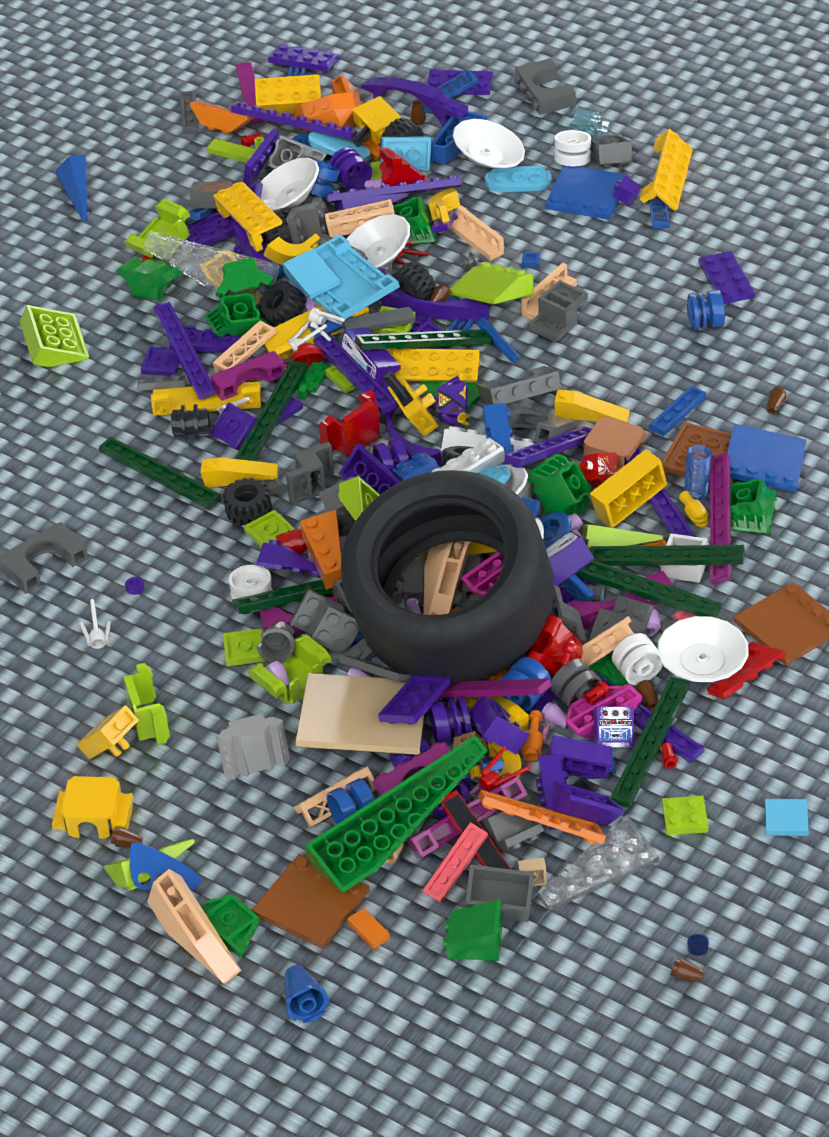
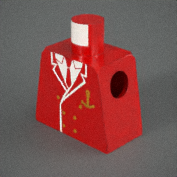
[579,452,617,488]

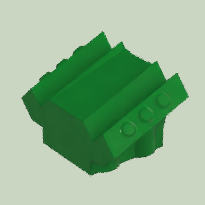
[393,196,437,246]
[116,257,184,301]
[215,257,273,299]
[204,293,272,337]
[527,453,592,515]
[730,479,777,534]

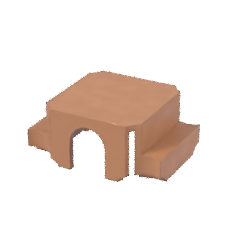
[584,417,647,472]

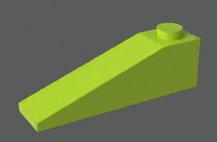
[582,524,663,550]
[104,839,195,891]

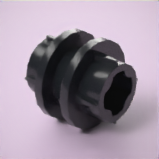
[171,404,210,441]

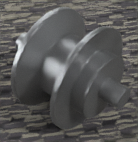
[460,252,479,271]

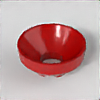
[292,343,324,366]

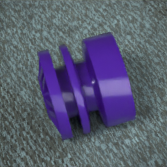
[329,147,372,191]
[428,696,472,743]

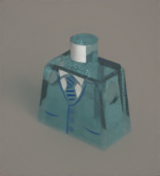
[570,106,610,137]

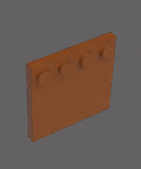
[661,422,735,485]
[734,582,829,666]
[252,854,370,949]

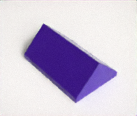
[554,781,625,826]

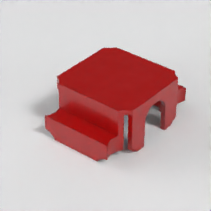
[318,389,380,457]

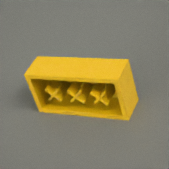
[255,75,321,114]
[590,450,667,528]

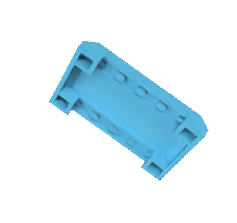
[283,234,400,322]

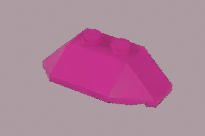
[461,552,504,596]
[566,684,642,740]

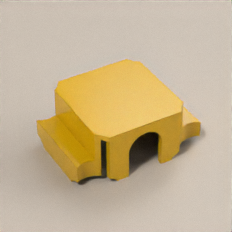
[52,776,133,839]

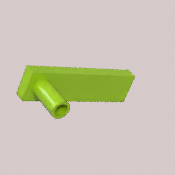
[207,137,267,168]

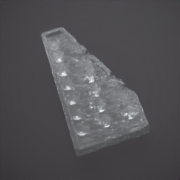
[144,231,280,309]

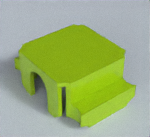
[124,199,191,261]
[248,634,331,704]
[123,663,170,745]

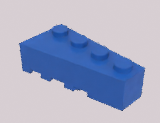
[430,111,487,165]

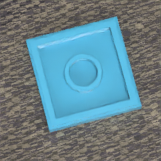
[765,799,809,836]

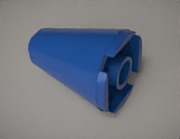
[284,965,329,1023]

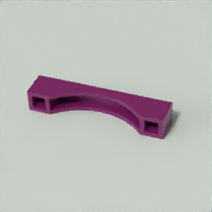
[565,571,674,629]
[407,776,528,858]

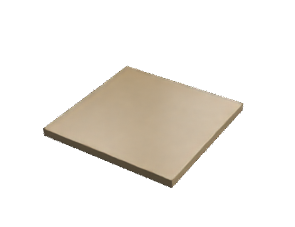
[296,673,424,755]

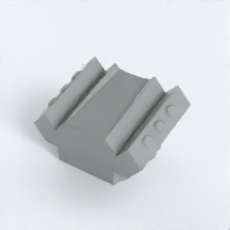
[265,135,327,169]
[217,713,290,780]

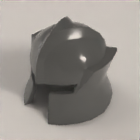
[257,621,295,663]

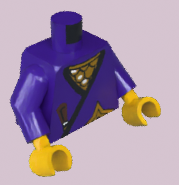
[428,369,471,426]

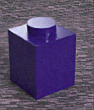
[612,175,641,206]

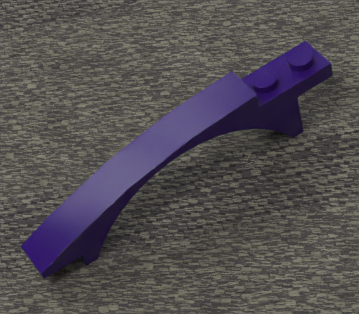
[360,77,469,127]
[379,268,490,322]
[383,381,442,467]

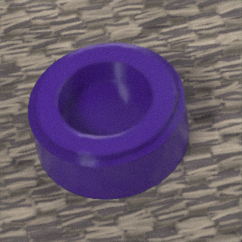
[125,577,145,595]

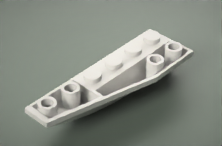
[441,426,535,452]
[432,438,505,473]

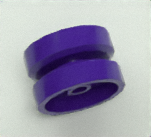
[372,438,409,473]

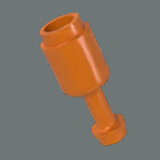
[521,710,543,762]

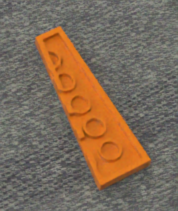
[478,790,606,844]

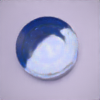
[687,934,709,956]

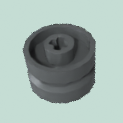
[550,659,602,708]

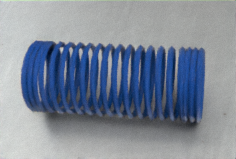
[684,445,711,501]

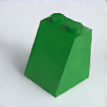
[443,900,502,961]

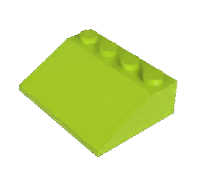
[450,262,534,304]
[20,305,89,367]
[338,476,380,521]

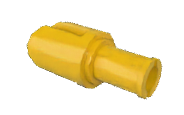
[679,491,709,528]

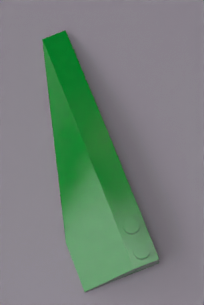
[305,735,488,894]

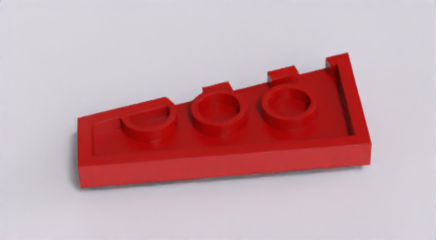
[707,642,786,700]

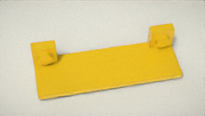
[640,129,693,211]
[213,182,282,252]
[260,306,369,361]
[387,348,480,382]
[151,382,261,416]

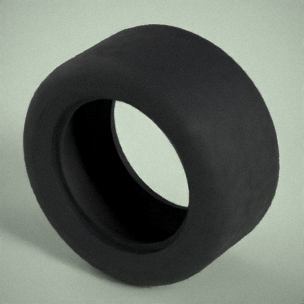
[341,470,554,685]

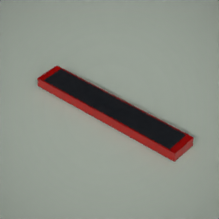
[440,790,512,870]

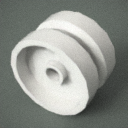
[554,130,591,166]
[229,565,272,612]
[612,633,664,685]

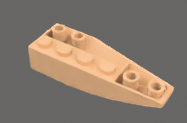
[424,541,471,615]
[147,869,242,984]

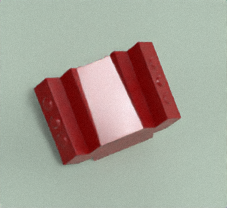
[379,148,431,196]

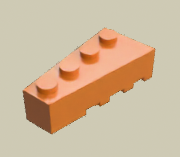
[300,510,342,590]

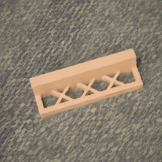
[325,199,394,238]
[449,206,504,261]
[521,263,577,320]
[213,321,277,374]
[581,616,634,666]
[294,766,376,827]

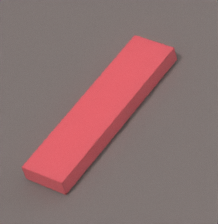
[423,822,488,904]

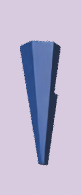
[56,155,88,222]

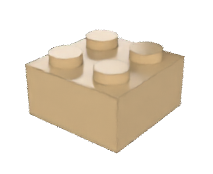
[518,858,547,886]

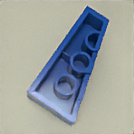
[483,403,514,466]

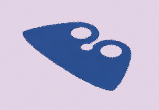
[130,843,202,891]

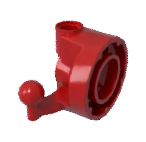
[517,615,583,681]

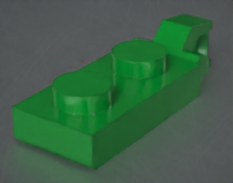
[298,362,330,400]

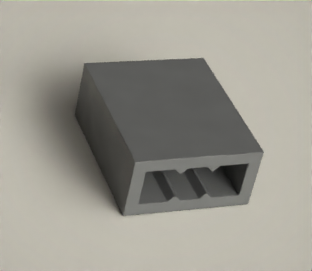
[190,181,233,209]

